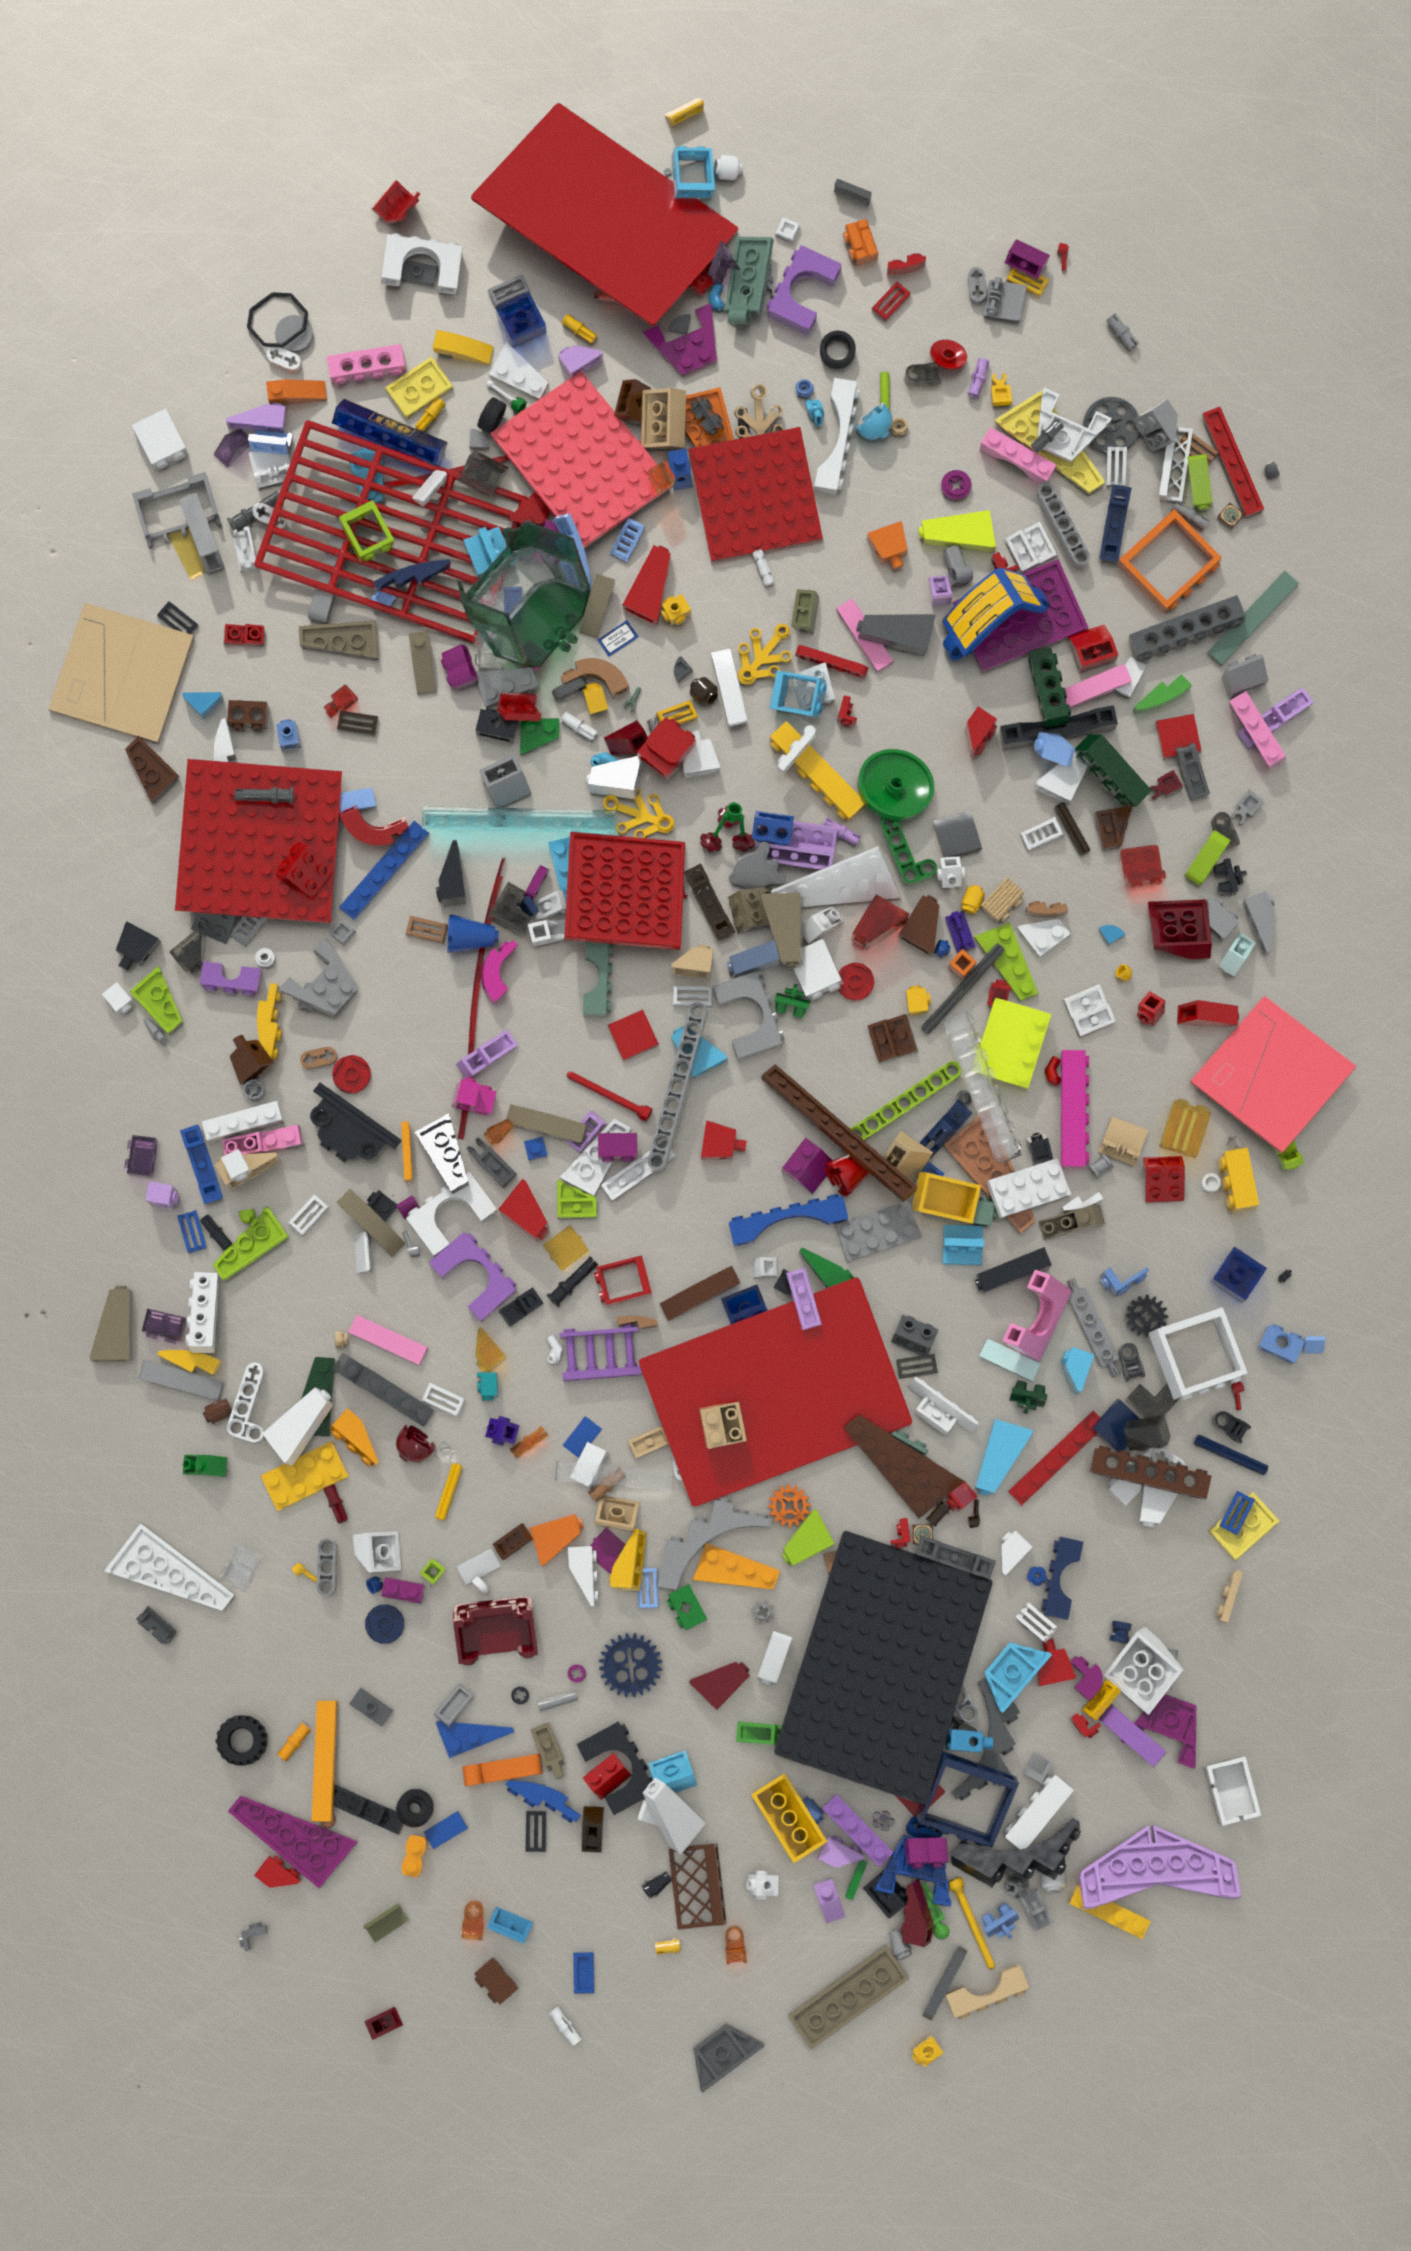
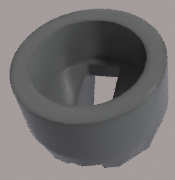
[1264,461,1280,477]
[956,1090,973,1106]

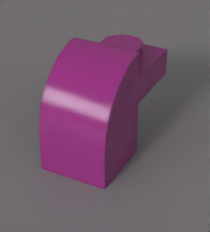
[1070,1656,1103,1701]

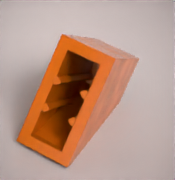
[530,1514,584,1566]

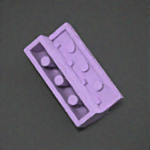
[757,821,838,869]

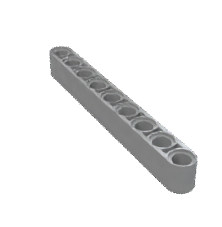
[648,1002,708,1172]

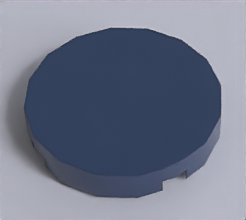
[365,1604,405,1644]

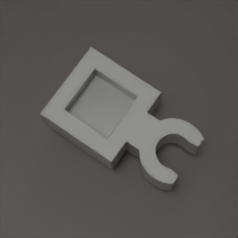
[1231,790,1264,825]

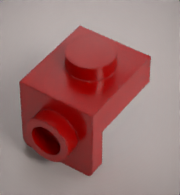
[987,979,1011,1006]

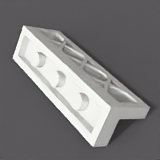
[1159,423,1193,503]

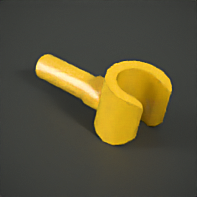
[292,1563,317,1583]

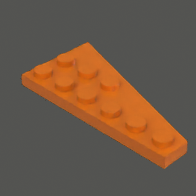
[685,387,734,447]

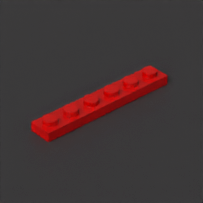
[1202,407,1264,517]
[1008,1410,1100,1506]

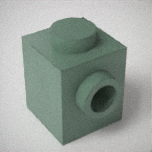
[971,1197,997,1228]

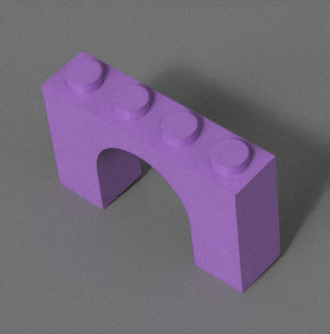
[766,245,842,335]
[429,1232,517,1323]
[822,1794,894,1867]

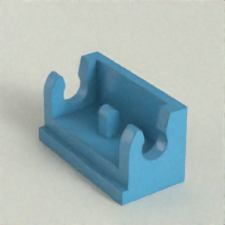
[487,1907,533,1944]

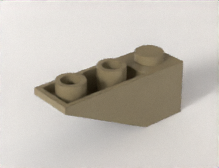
[1039,1205,1105,1240]

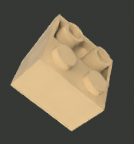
[883,1131,933,1183]
[698,1402,747,1449]

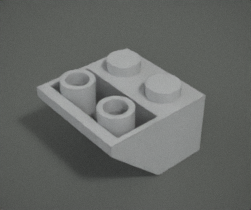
[1133,399,1178,452]
[1222,654,1268,698]
[479,754,531,809]

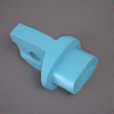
[805,399,824,426]

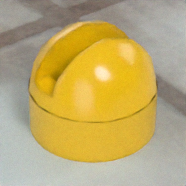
[1115,964,1132,981]

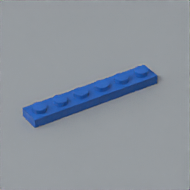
[339,820,429,920]

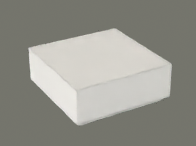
[775,217,800,243]

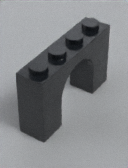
[576,1721,653,1815]

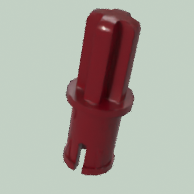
[323,1484,348,1524]

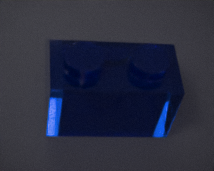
[721,1284,767,1325]

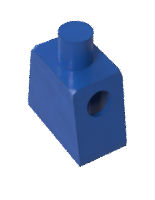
[667,449,692,491]

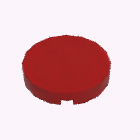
[838,962,875,1002]
[332,1055,371,1094]

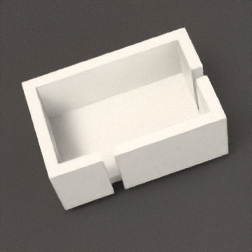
[1204,1756,1261,1826]

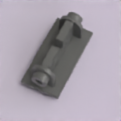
[691,396,725,436]
[136,1606,178,1645]

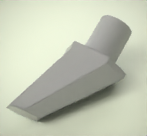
[144,1018,167,1044]

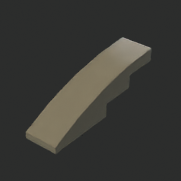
[505,1104,588,1144]

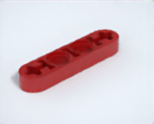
[795,645,869,678]

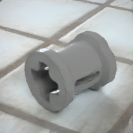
[1088,1153,1114,1179]

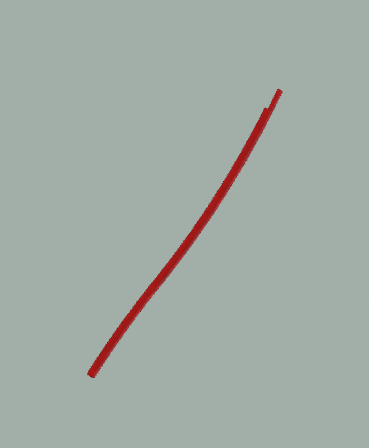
[458,857,505,1140]

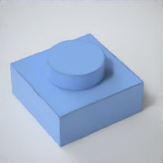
[371,591,397,606]

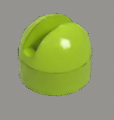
[238,1209,255,1223]

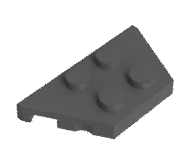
[693,2024,765,2093]

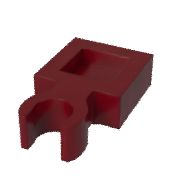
[1149,770,1183,800]

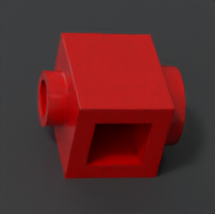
[1137,991,1166,1026]

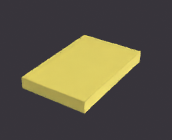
[385,356,453,419]
[1209,1492,1280,1561]

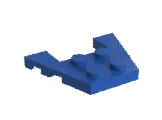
[874,1835,951,1907]

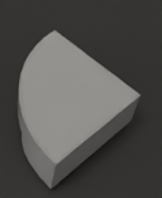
[469,428,489,450]

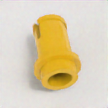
[655,1938,681,1955]

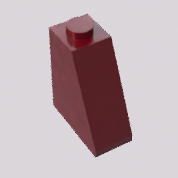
[689,1662,750,1710]

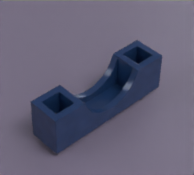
[1041,1537,1083,1620]

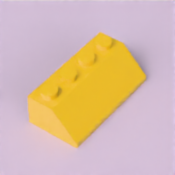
[751,1773,827,1863]

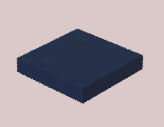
[1092,1398,1146,1453]

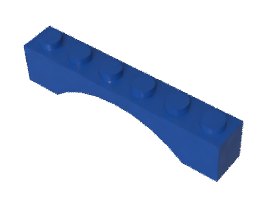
[729,1194,848,1247]

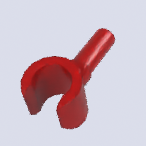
[1057,243,1069,271]
[1231,1381,1245,1410]

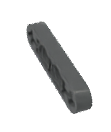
[922,1946,968,2020]

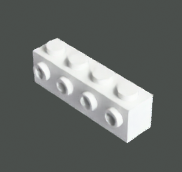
[186,1272,220,1353]

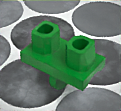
[774,984,810,1018]

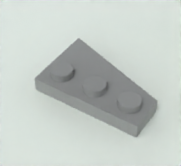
[476,668,540,708]

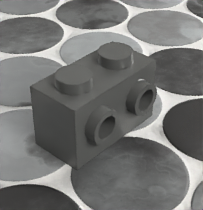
[891,1314,939,1357]

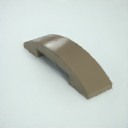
[336,1189,405,1257]

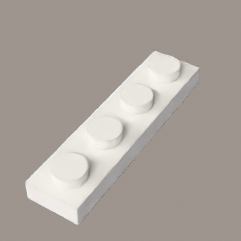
[601,1140,676,1202]

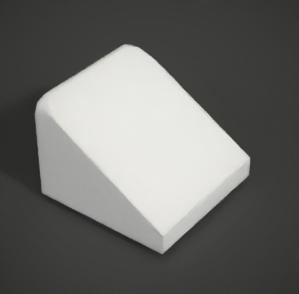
[753,1257,778,1278]

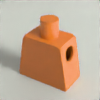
[867,521,908,570]

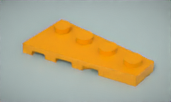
[693,1543,780,1590]

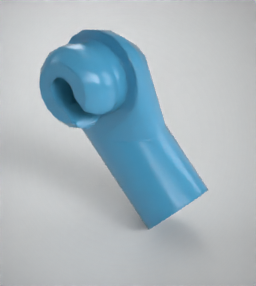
[708,282,725,311]

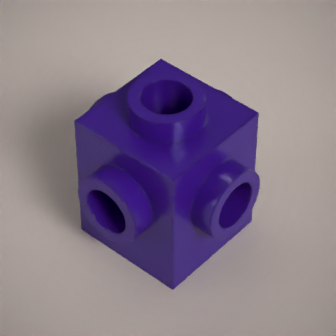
[485,1416,520,1446]

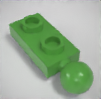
[921,1882,950,1940]

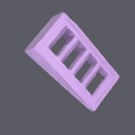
[565,1111,607,1153]

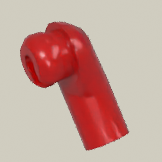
[1044,1056,1061,1086]

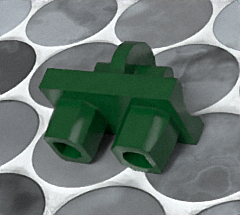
[1009,1380,1047,1414]

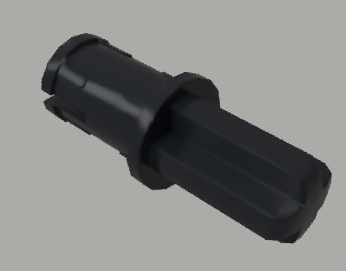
[200,1214,232,1251]

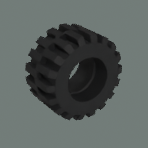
[216,1715,268,1766]

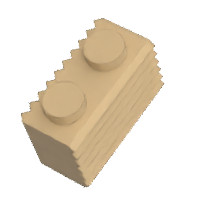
[980,877,1024,923]

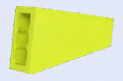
[918,510,996,552]

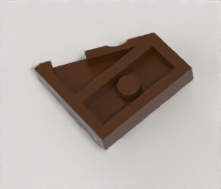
[1095,806,1132,850]

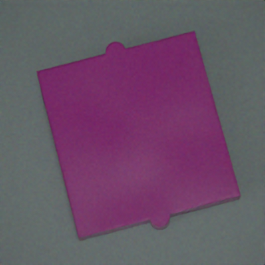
[590,1528,626,1574]

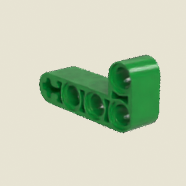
[880,817,937,887]

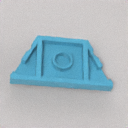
[984,1642,1052,1713]

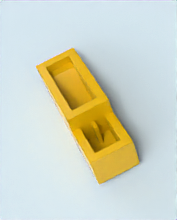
[433,329,493,365]
[157,1350,222,1376]

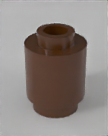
[203,1398,232,1425]

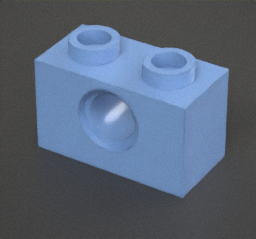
[1257,1324,1305,1364]

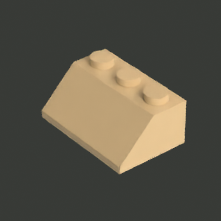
[641,388,686,449]

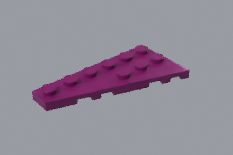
[228,1796,358,1888]

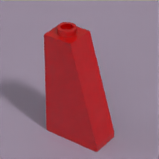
[622,545,671,626]

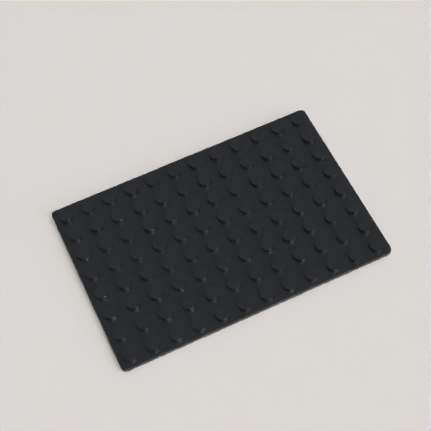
[774,1531,993,1805]

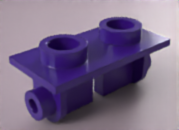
[945,911,976,953]

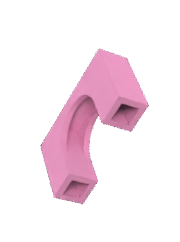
[1002,1270,1072,1362]

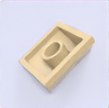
[594,1495,639,1532]

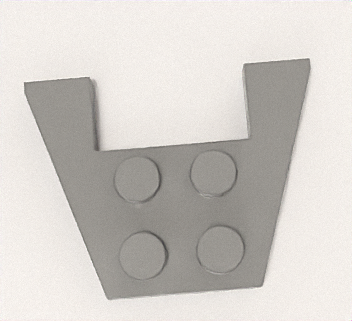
[277,938,359,1016]

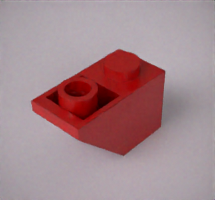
[254,1855,302,1888]

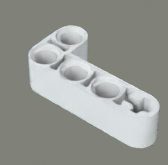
[227,1362,265,1444]

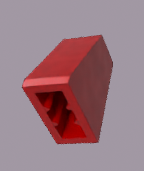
[1177,1000,1239,1028]

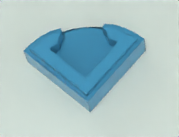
[1099,925,1126,945]

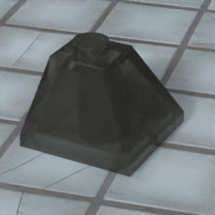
[169,928,206,977]

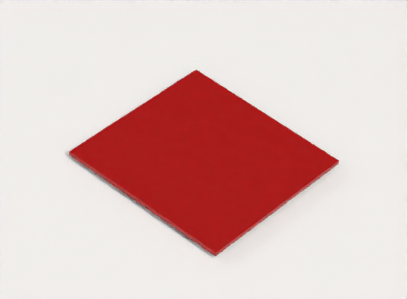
[175,759,342,923]

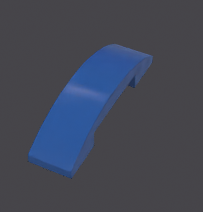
[180,1124,223,1204]

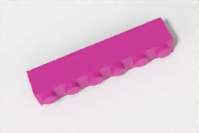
[1061,1050,1089,1169]

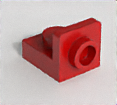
[991,552,1019,573]
[837,695,857,727]
[890,1518,911,1548]
[1069,1713,1101,1739]

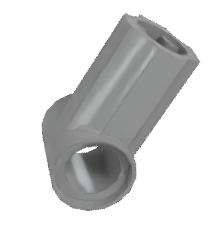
[943,545,973,584]

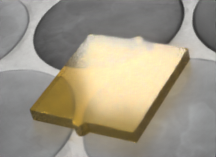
[543,1225,589,1271]

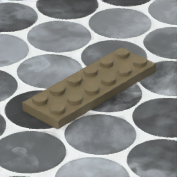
[788,1945,909,2050]

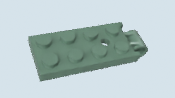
[724,237,774,324]

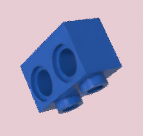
[752,811,794,845]

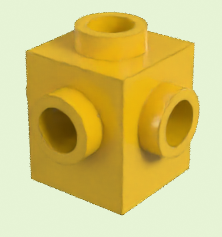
[661,594,691,625]

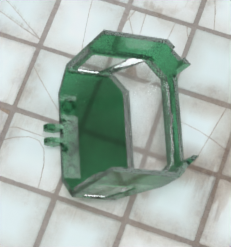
[457,522,591,667]

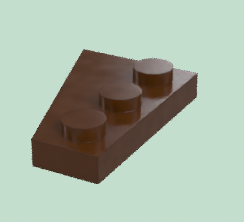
[125,736,179,803]

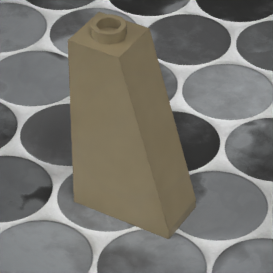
[761,892,803,968]
[90,1286,132,1362]

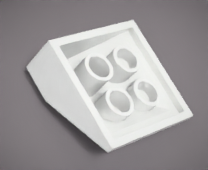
[1103,1627,1184,1715]

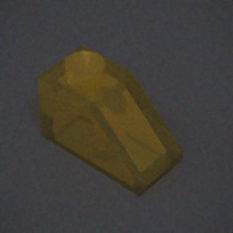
[475,1327,507,1372]

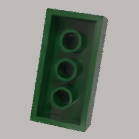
[1074,734,1152,807]

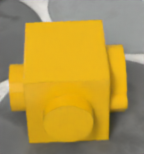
[911,2035,944,2067]

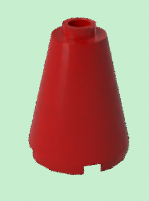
[825,1149,876,1197]

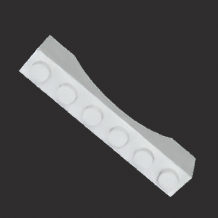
[814,378,859,496]

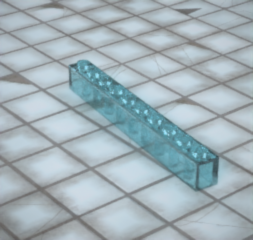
[422,806,616,833]

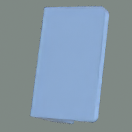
[248,430,293,455]

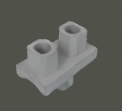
[1020,1889,1054,1931]

